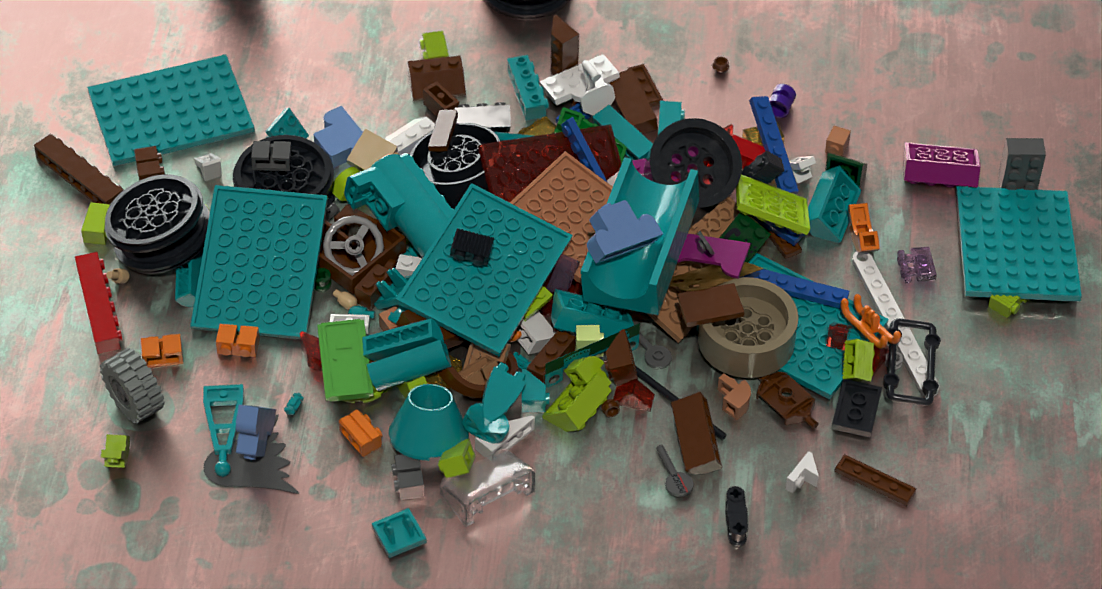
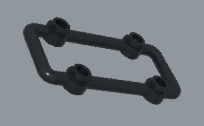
[882,318,941,406]

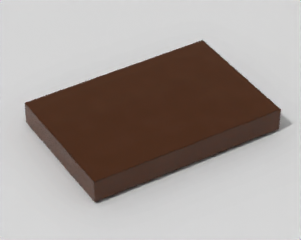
[677,283,745,327]

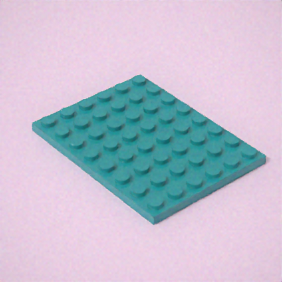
[87,54,255,167]
[396,183,573,357]
[190,185,328,340]
[956,186,1082,302]
[696,253,889,400]

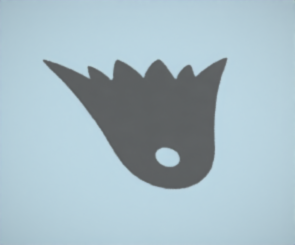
[203,414,299,494]

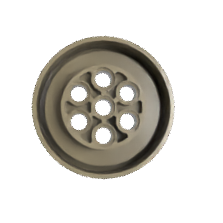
[698,277,798,378]

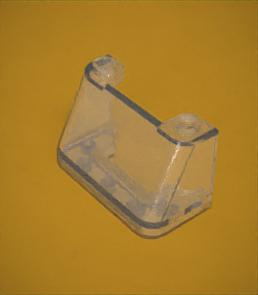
[440,449,535,527]

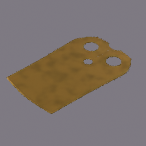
[669,262,763,291]

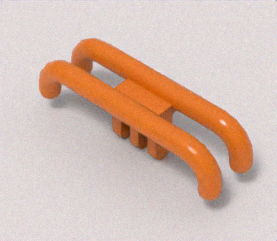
[841,294,901,349]

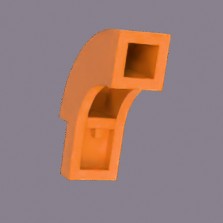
[848,203,880,252]

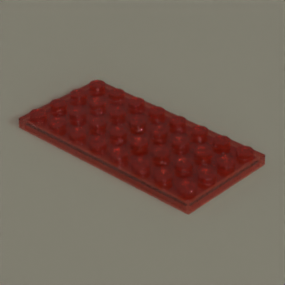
[478,124,622,203]

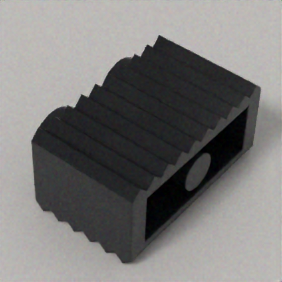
[741,150,784,184]
[450,228,494,266]

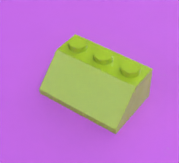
[542,373,612,432]

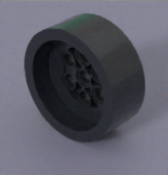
[644,118,742,218]
[410,123,508,209]

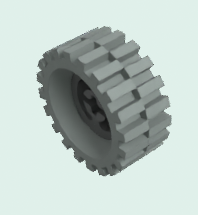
[100,348,165,423]

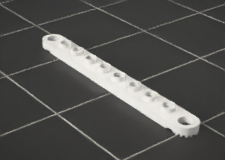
[852,251,939,398]

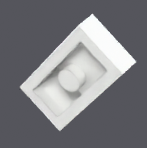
[194,153,222,181]
[789,156,816,183]
[785,451,819,493]

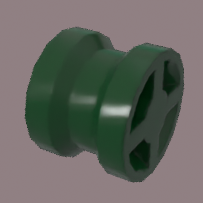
[314,268,332,292]

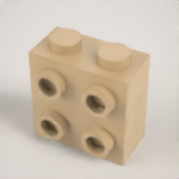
[346,128,399,171]

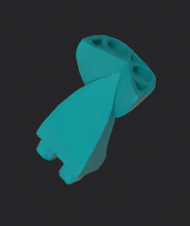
[462,362,526,444]

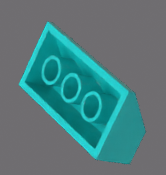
[808,166,861,243]
[551,289,634,338]

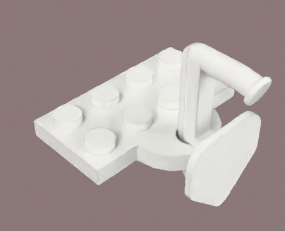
[540,54,620,116]

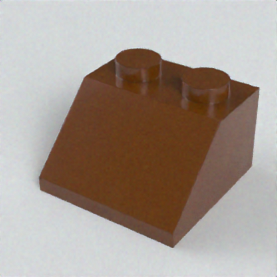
[604,329,638,386]

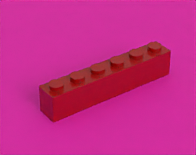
[75,252,123,355]

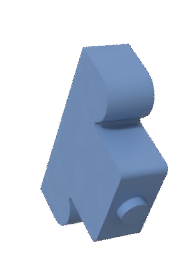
[314,106,363,168]
[587,200,663,264]
[236,404,276,460]

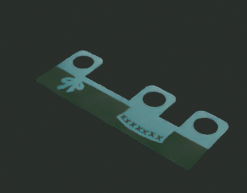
[545,323,640,388]

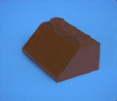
[550,15,579,76]
[408,55,466,101]

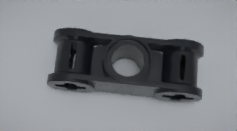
[725,486,748,547]

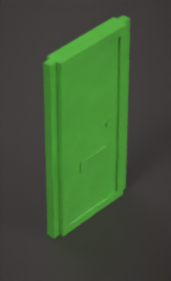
[317,319,374,402]

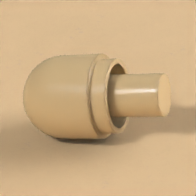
[106,268,130,284]
[333,289,357,310]

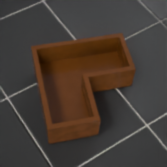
[317,219,406,295]

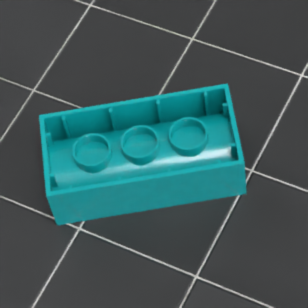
[580,157,699,315]

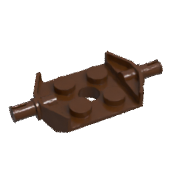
[756,371,819,429]

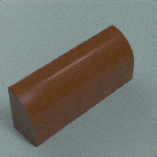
[608,69,658,134]
[671,392,722,475]

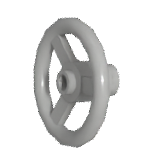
[323,215,384,276]

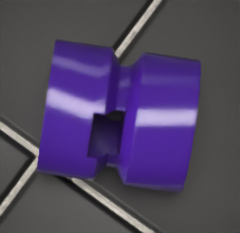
[769,84,796,118]

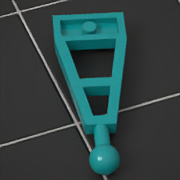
[203,384,244,477]

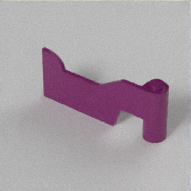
[677,233,751,279]

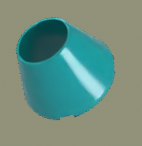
[388,384,469,461]

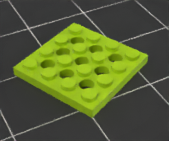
[736,175,810,235]

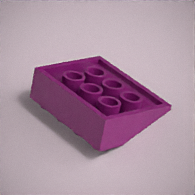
[903,142,981,187]

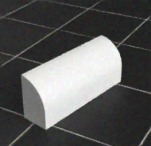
[516,310,556,355]

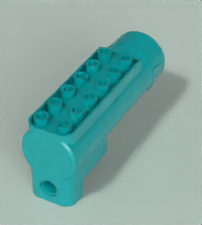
[344,153,454,258]

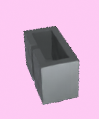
[251,141,292,171]
[391,455,424,500]

